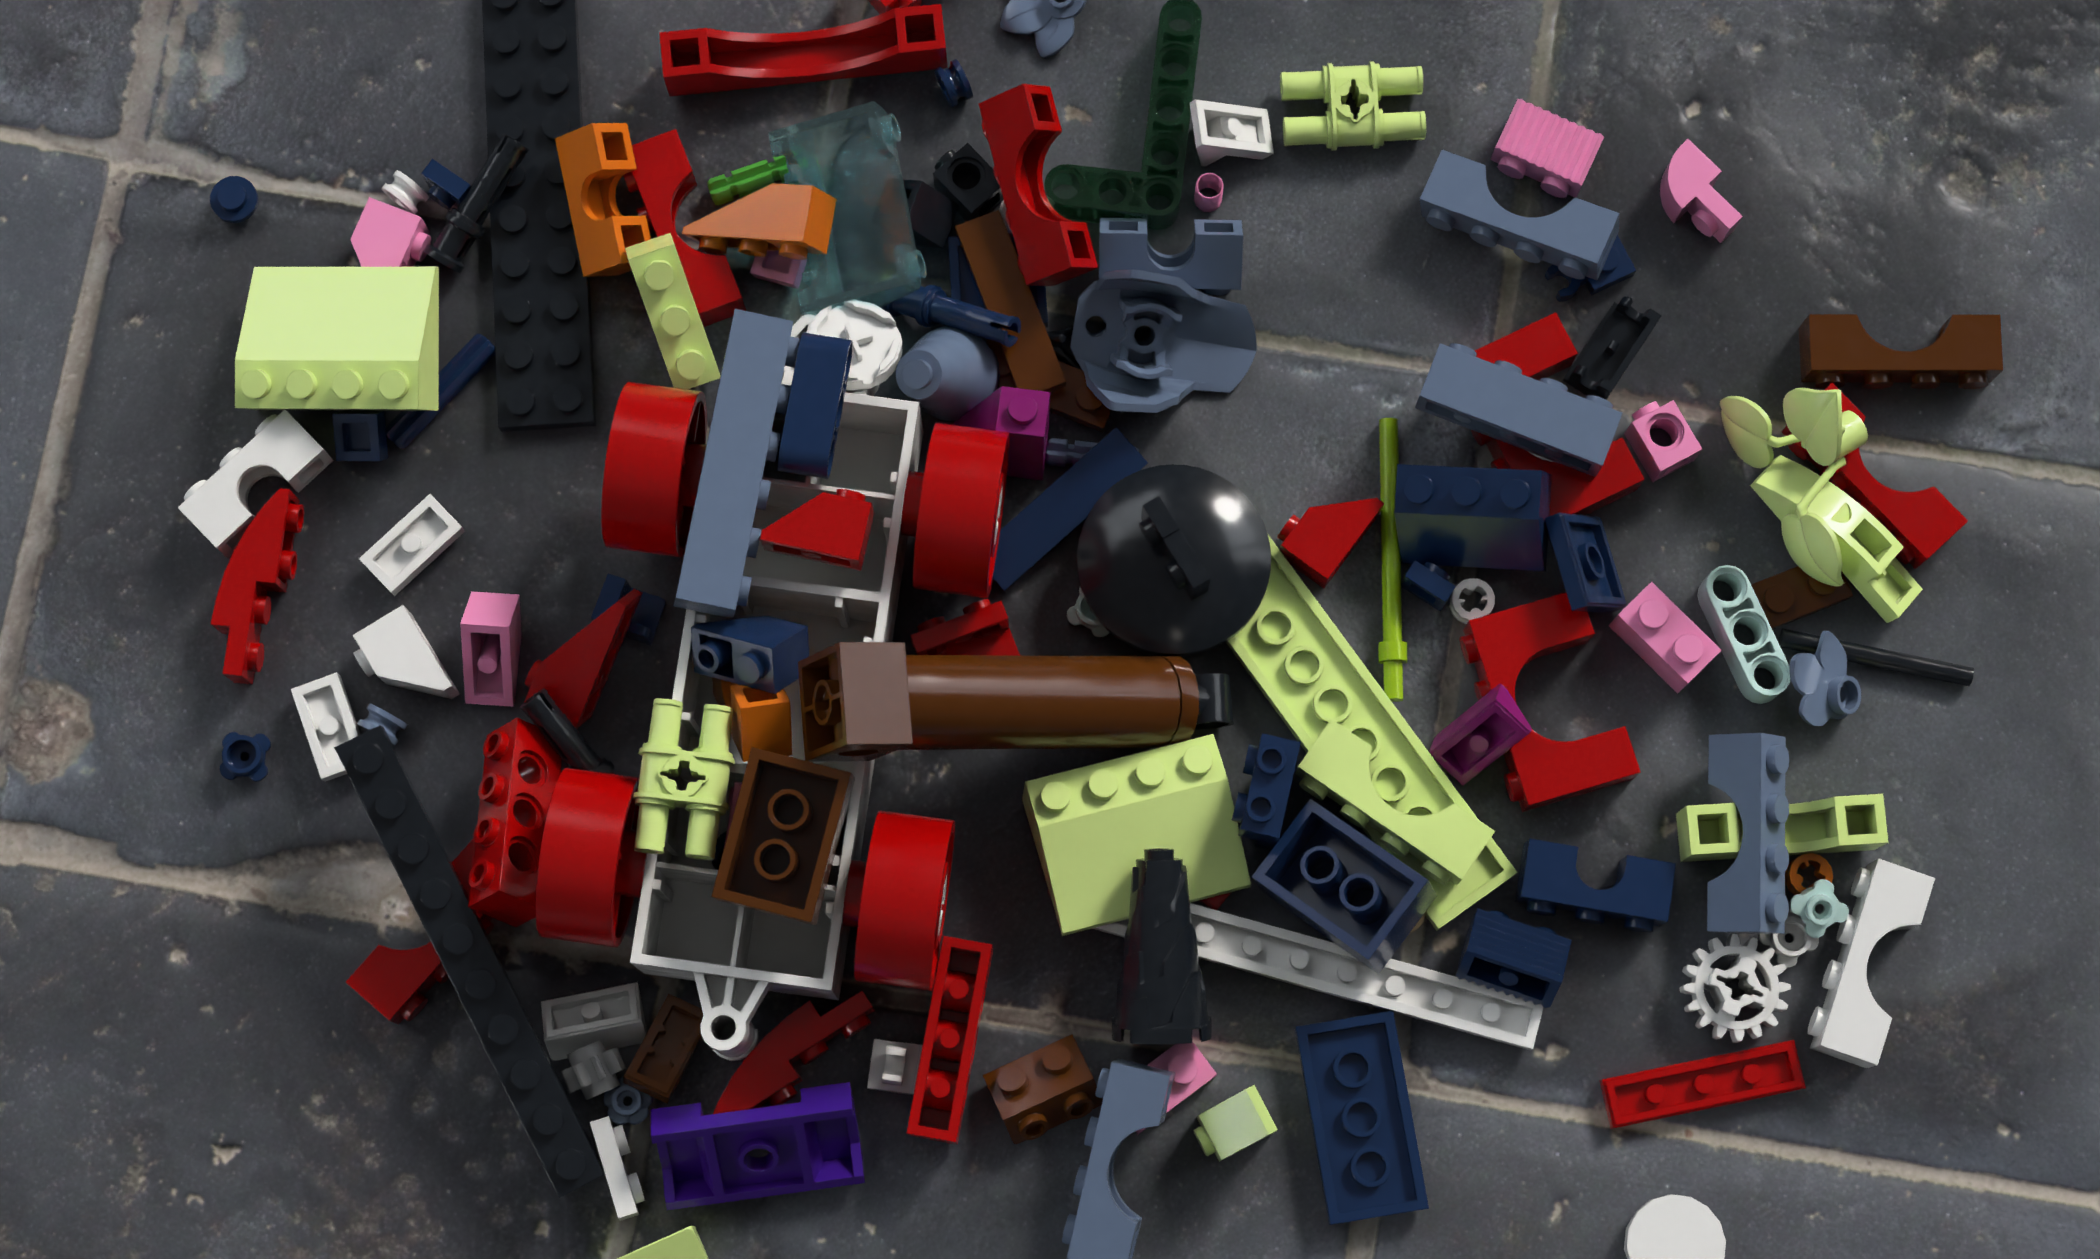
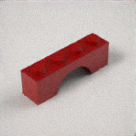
[978,84,1098,286]
[623,129,746,327]
[1781,383,1968,569]
[346,838,494,1025]

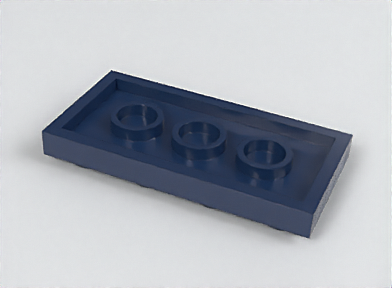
[1294,1011,1429,1225]

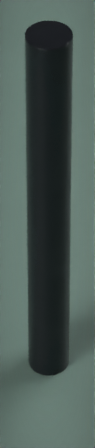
[1778,628,1974,686]

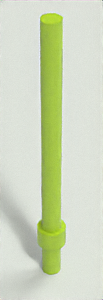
[1378,418,1407,702]

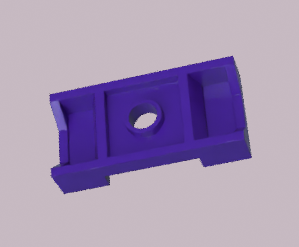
[651,1082,865,1210]

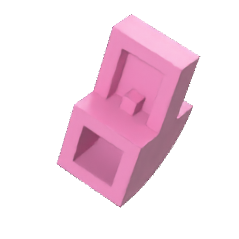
[1660,139,1743,243]

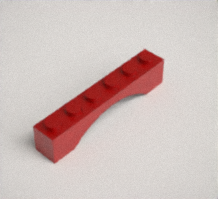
[659,4,948,97]

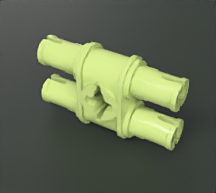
[1280,61,1426,151]
[633,698,735,860]

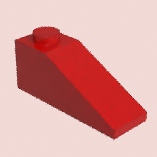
[524,589,643,729]

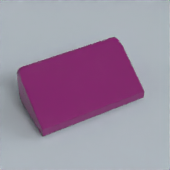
[1429,683,1532,786]

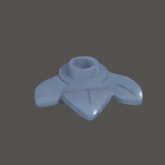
[1000,0,1087,58]
[1789,631,1861,726]

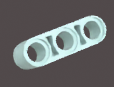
[1697,565,1790,704]

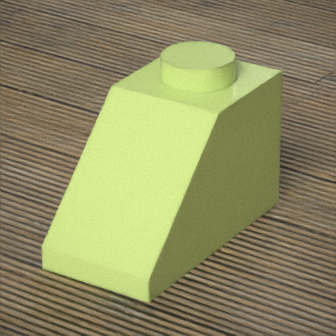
[1193,1085,1278,1162]

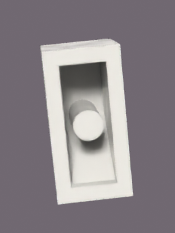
[353,605,460,699]

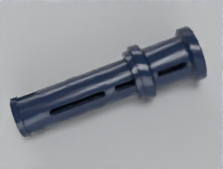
[882,274,1021,347]

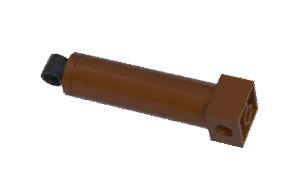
[798,642,1234,762]

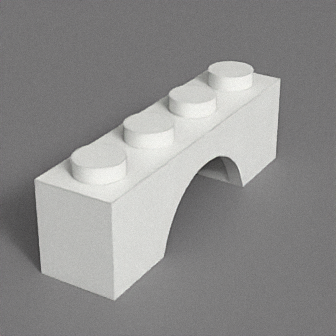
[1808,858,1935,1068]

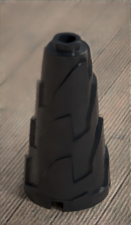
[1112,848,1212,1044]

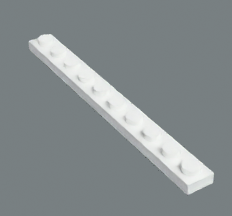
[1056,903,1543,1050]

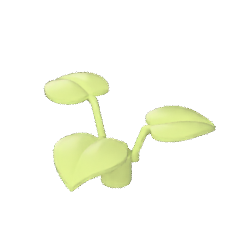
[1720,388,1868,587]

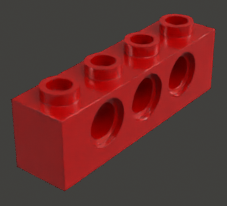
[468,717,562,927]
[906,935,993,1145]

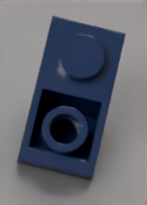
[691,616,809,694]

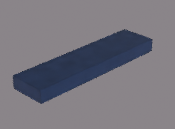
[993,427,1148,591]

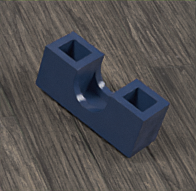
[1515,839,1676,933]

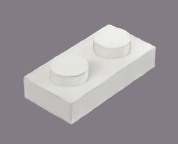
[359,494,465,596]
[291,672,361,782]
[590,1116,645,1221]

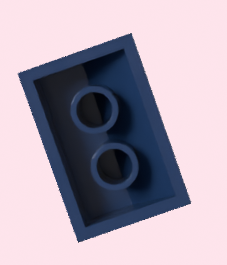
[1394,464,1552,571]

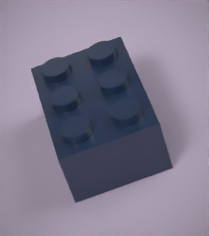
[1252,798,1437,974]

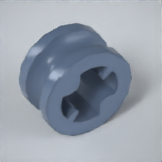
[357,703,408,746]

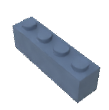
[1415,343,1622,477]

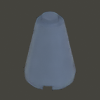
[896,326,1000,421]

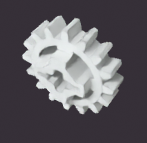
[1679,934,1791,1043]

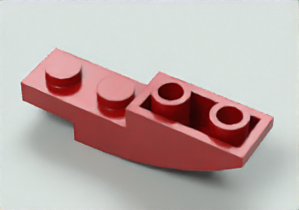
[211,488,304,684]
[713,990,875,1114]

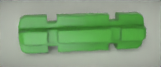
[707,152,799,205]

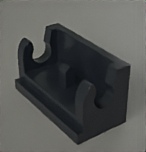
[1563,297,1662,400]

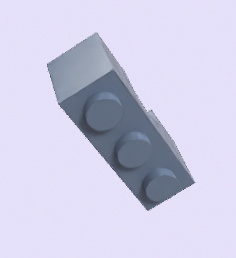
[1099,218,1243,295]

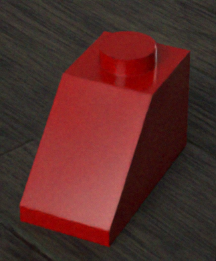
[760,489,875,571]
[1277,498,1384,589]

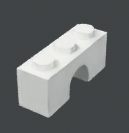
[178,410,334,558]

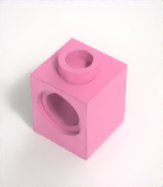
[1624,400,1702,482]

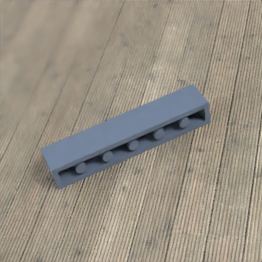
[674,309,800,618]

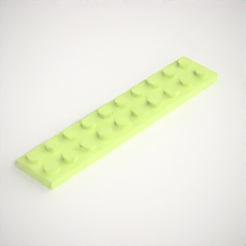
[1226,535,1518,931]

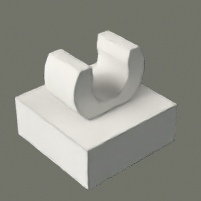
[867,1039,923,1095]

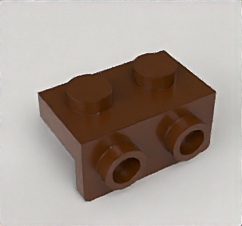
[983,1034,1103,1144]

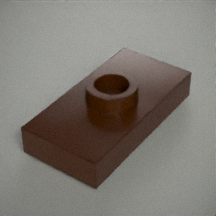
[623,994,703,1104]

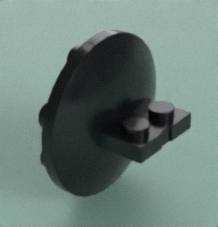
[1077,464,1271,656]

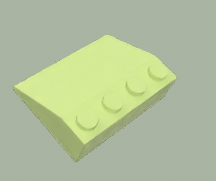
[235,266,439,411]
[1022,734,1251,936]

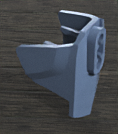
[1070,270,1257,413]

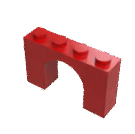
[1471,312,1645,533]
[1459,592,1641,812]

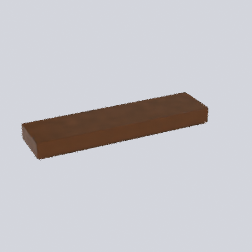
[955,210,1066,392]

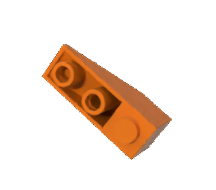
[682,183,837,260]

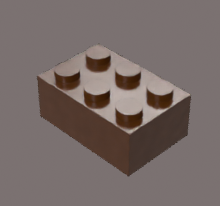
[711,747,855,926]

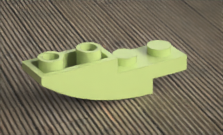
[1750,455,1923,623]

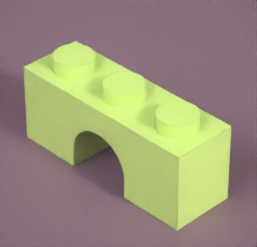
[625,233,721,390]

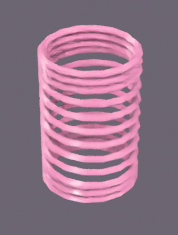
[1194,173,1224,212]

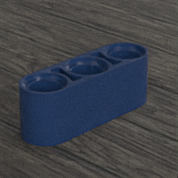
[778,332,853,479]

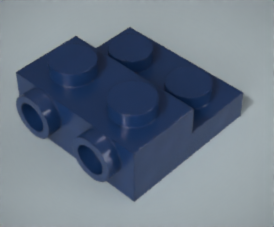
[1232,733,1301,850]

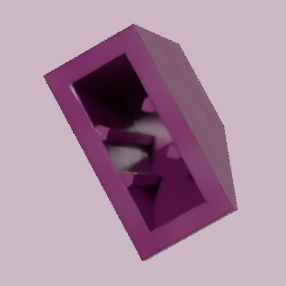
[954,386,1050,481]

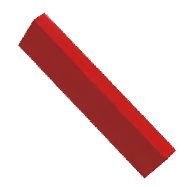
[1599,1040,1806,1129]

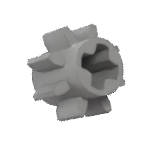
[561,1040,626,1100]

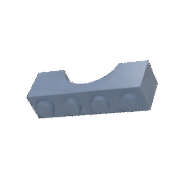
[1420,150,1620,280]
[1707,733,1789,934]
[1062,1058,1175,1259]

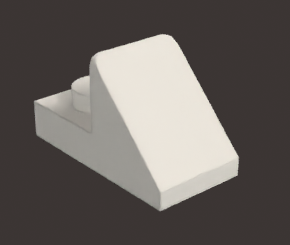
[1189,99,1274,166]

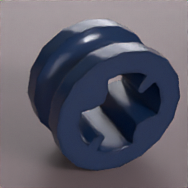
[934,59,973,107]

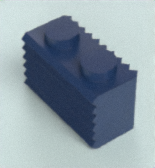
[1456,908,1572,1008]

